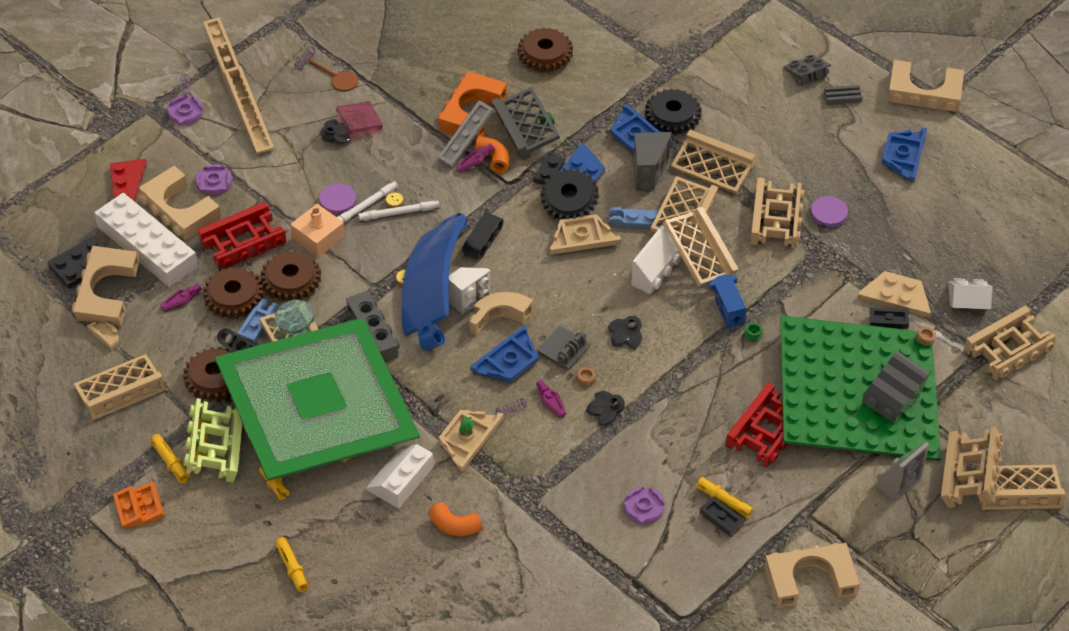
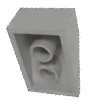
[876,442,929,502]

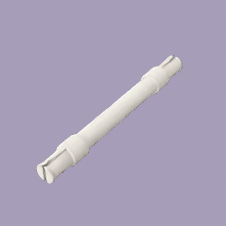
[337,181,398,223]
[358,200,440,221]

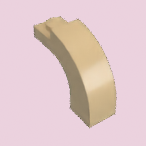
[469,292,533,337]

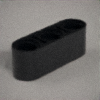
[462,212,504,259]
[217,328,257,352]

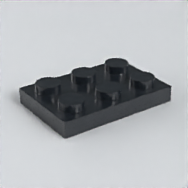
[47,235,107,289]

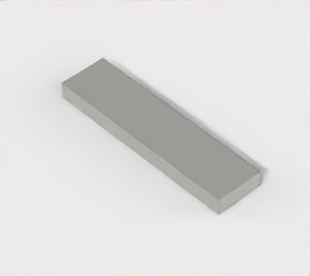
[437,100,494,168]

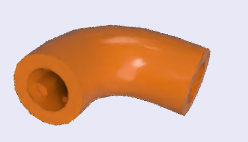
[475,136,509,174]
[428,503,483,537]

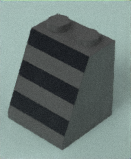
[633,132,671,190]
[862,351,930,424]

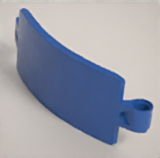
[402,213,467,351]

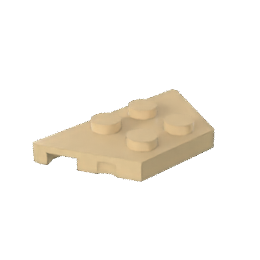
[550,214,621,255]
[857,271,930,318]
[439,410,504,472]

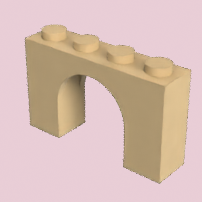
[887,60,964,112]
[139,165,221,241]
[72,246,140,327]
[764,543,860,608]

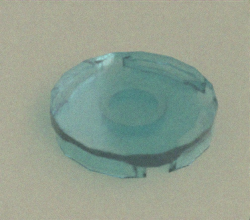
[275,300,314,335]

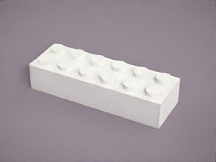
[94,193,198,287]

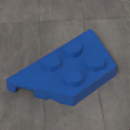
[610,103,672,153]
[882,128,927,182]
[559,143,605,194]
[470,325,539,383]

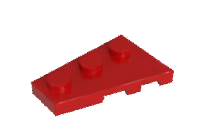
[110,158,147,202]

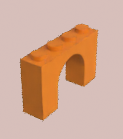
[437,71,507,142]

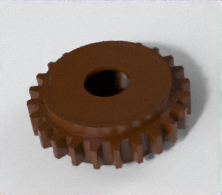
[518,28,573,73]
[261,250,321,302]
[203,267,264,319]
[183,347,232,402]

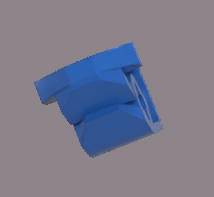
[709,274,746,328]

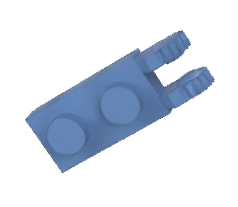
[608,207,660,229]
[237,299,278,344]

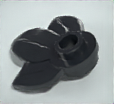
[320,119,353,143]
[607,316,642,350]
[586,391,625,426]

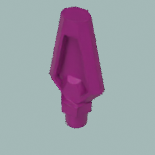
[456,143,495,172]
[160,284,202,311]
[536,380,567,418]

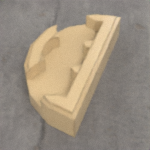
[87,322,119,351]

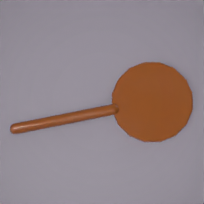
[309,59,358,91]

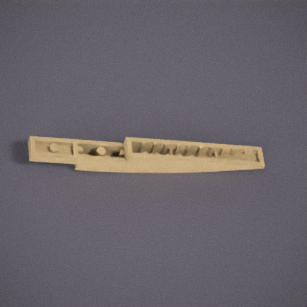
[203,17,274,154]

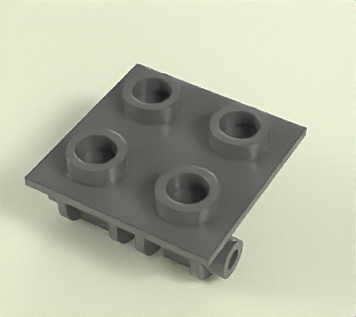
[783,55,831,85]
[537,326,591,369]

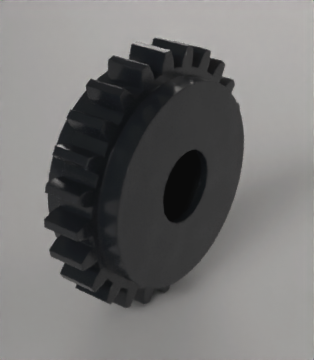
[645,89,702,136]
[540,167,599,220]

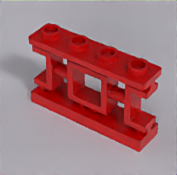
[198,202,286,271]
[725,382,788,468]

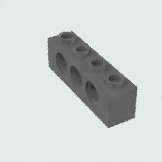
[346,291,400,362]

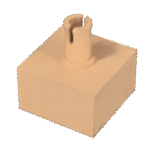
[290,204,345,258]

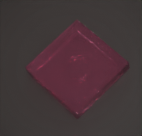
[336,101,383,135]

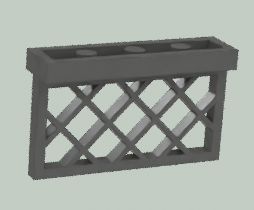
[492,87,560,160]

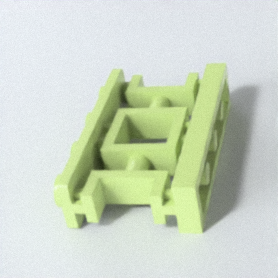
[183,398,242,483]

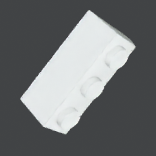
[631,225,681,295]
[366,444,434,509]

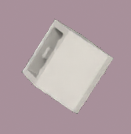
[448,267,491,315]
[948,278,993,309]

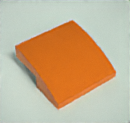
[113,481,165,528]

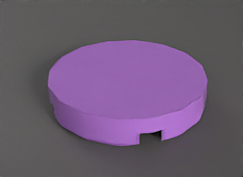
[167,95,203,125]
[195,164,233,196]
[320,183,356,215]
[811,196,848,228]
[624,487,664,524]

